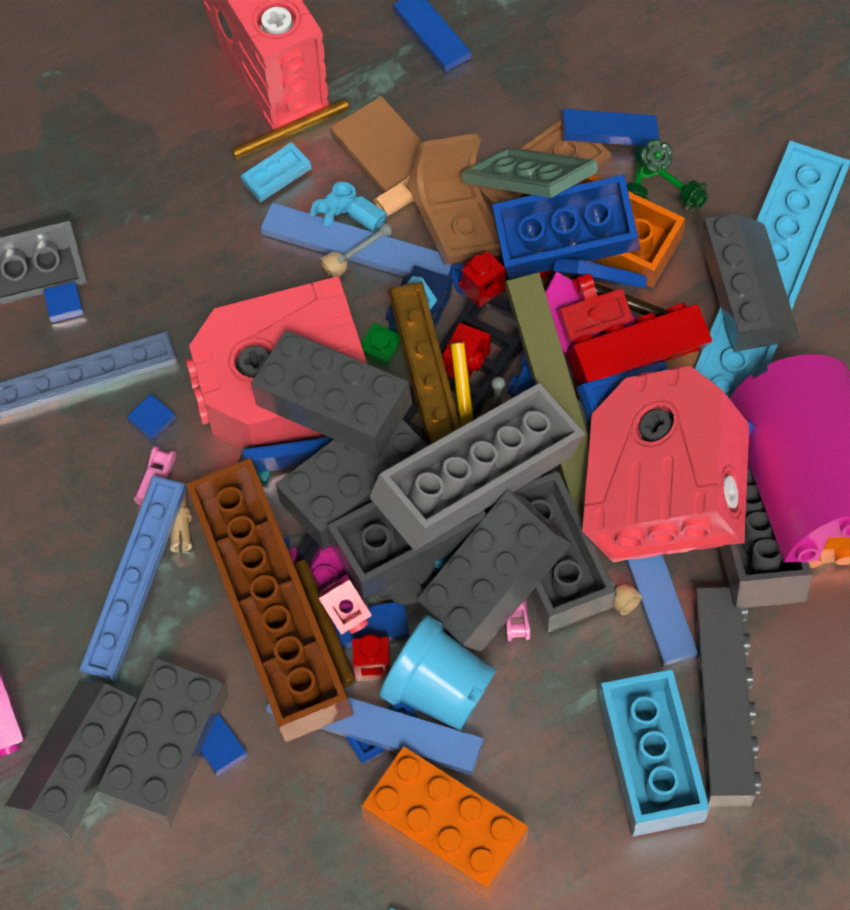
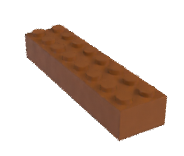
[186,458,354,742]

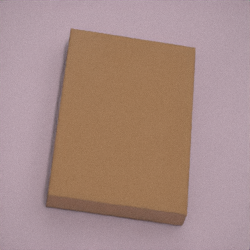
[330,96,423,193]

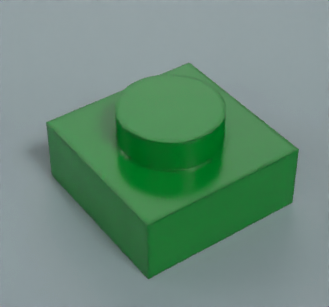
[361,323,401,368]

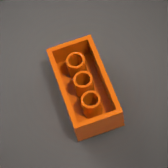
[574,175,685,288]
[361,746,529,900]

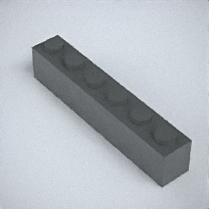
[693,588,761,807]

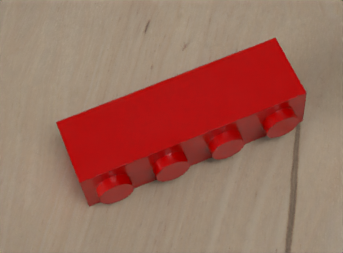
[566,303,713,386]

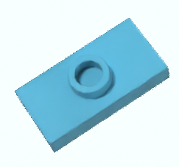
[240,142,312,203]

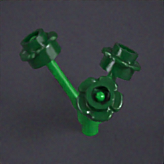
[627,139,709,211]

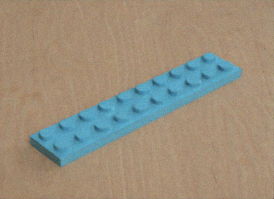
[695,140,850,399]

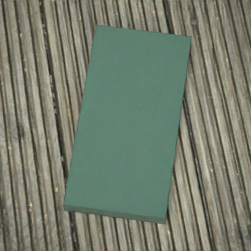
[461,147,599,198]

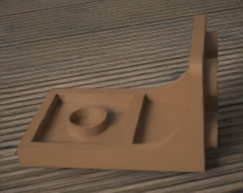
[407,133,502,265]

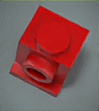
[458,251,505,308]
[443,323,491,380]
[352,634,390,681]

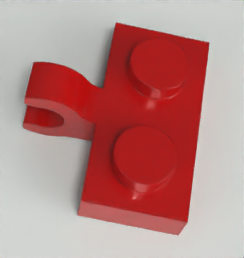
[557,273,633,342]

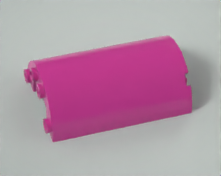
[730,354,850,563]

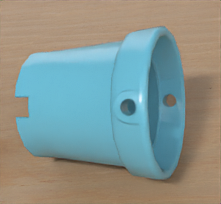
[379,615,496,731]

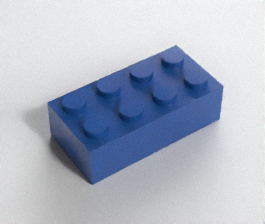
[492,174,640,279]

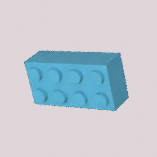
[599,669,710,836]

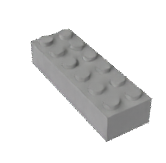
[370,383,585,551]

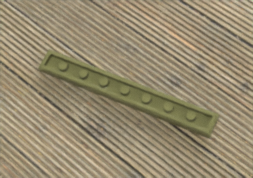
[504,273,595,545]

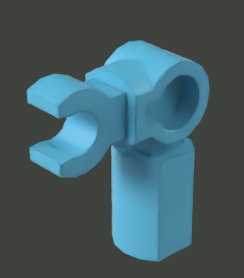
[310,181,387,233]

